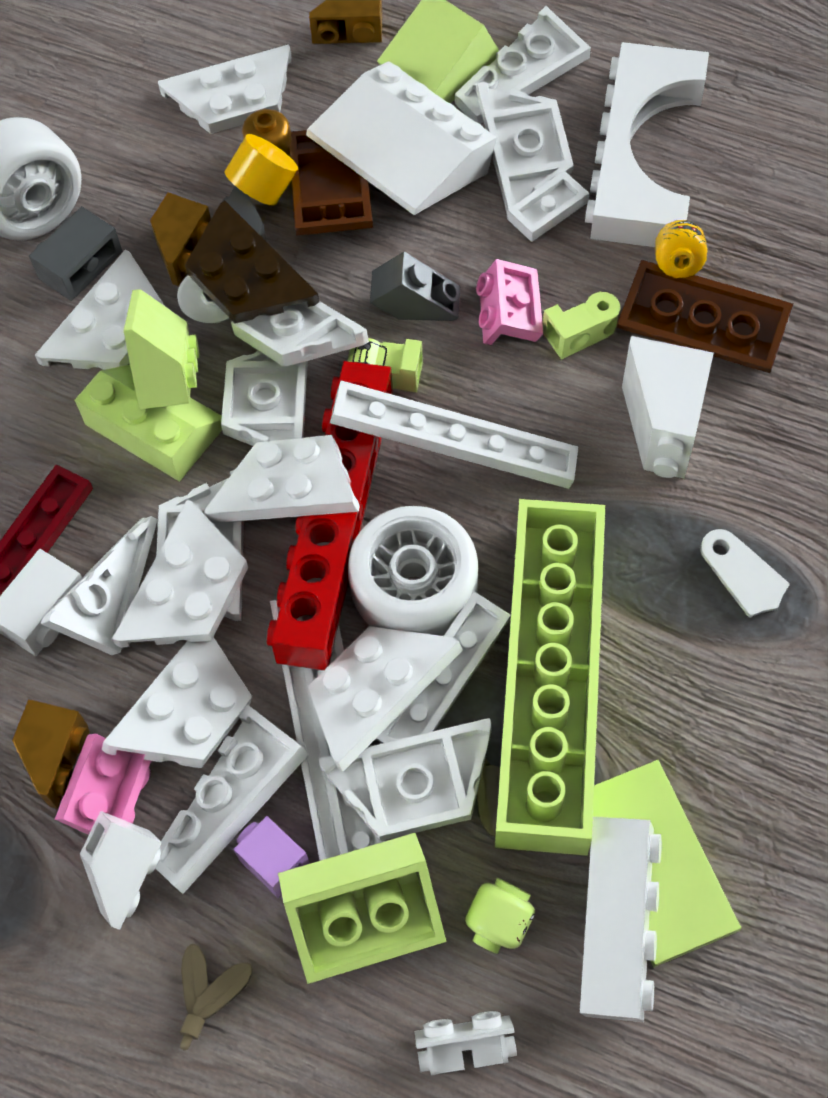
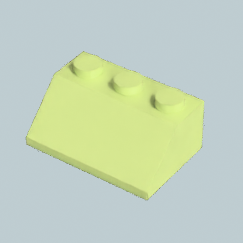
[123,289,200,410]
[75,365,222,482]
[278,833,447,984]

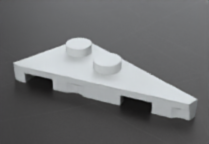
[41,516,158,655]

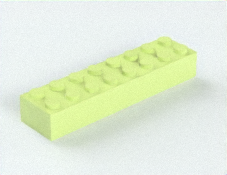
[495,499,605,856]

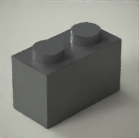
[29,206,123,301]

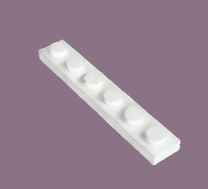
[330,381,578,489]

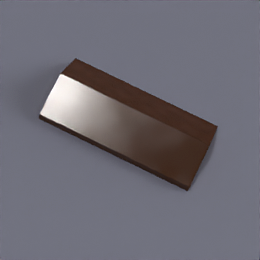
[616,260,794,373]

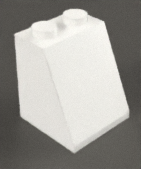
[622,336,714,478]

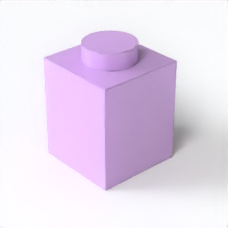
[233,816,310,898]

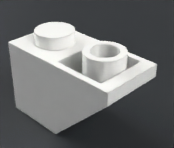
[80,811,162,930]

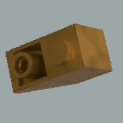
[309,0,382,44]
[150,192,211,286]
[12,699,90,809]

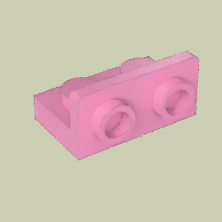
[476,259,543,345]
[54,734,151,835]

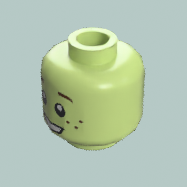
[465,878,535,954]

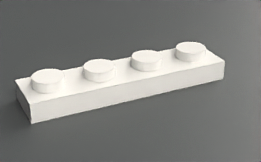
[376,591,511,743]

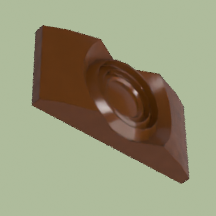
[289,130,373,236]

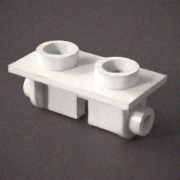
[414,1011,517,1076]

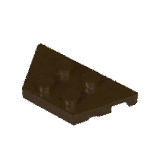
[185,200,319,323]

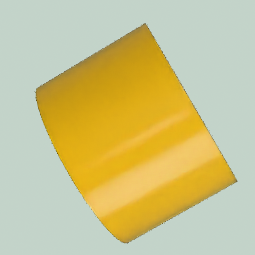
[224,134,298,206]

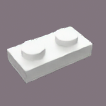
[507,171,589,242]

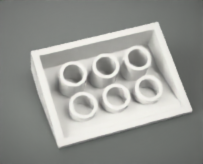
[306,61,497,215]

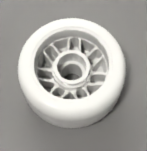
[0,117,82,241]
[348,506,478,636]

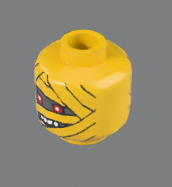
[655,220,707,278]

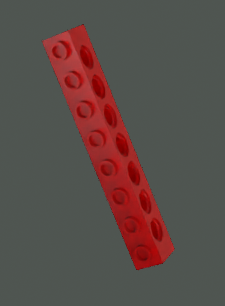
[267,361,393,670]

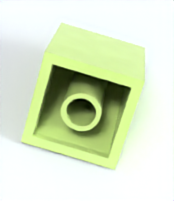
[377,0,499,103]

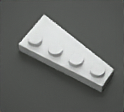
[455,6,591,124]
[155,704,309,894]

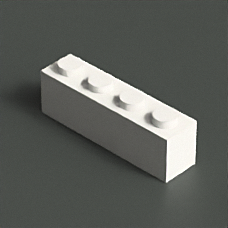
[580,817,662,1022]

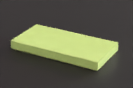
[593,760,741,968]

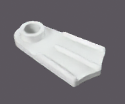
[701,529,789,618]

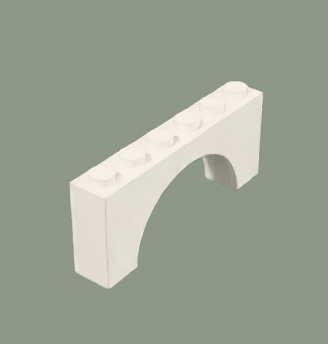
[585,42,709,247]

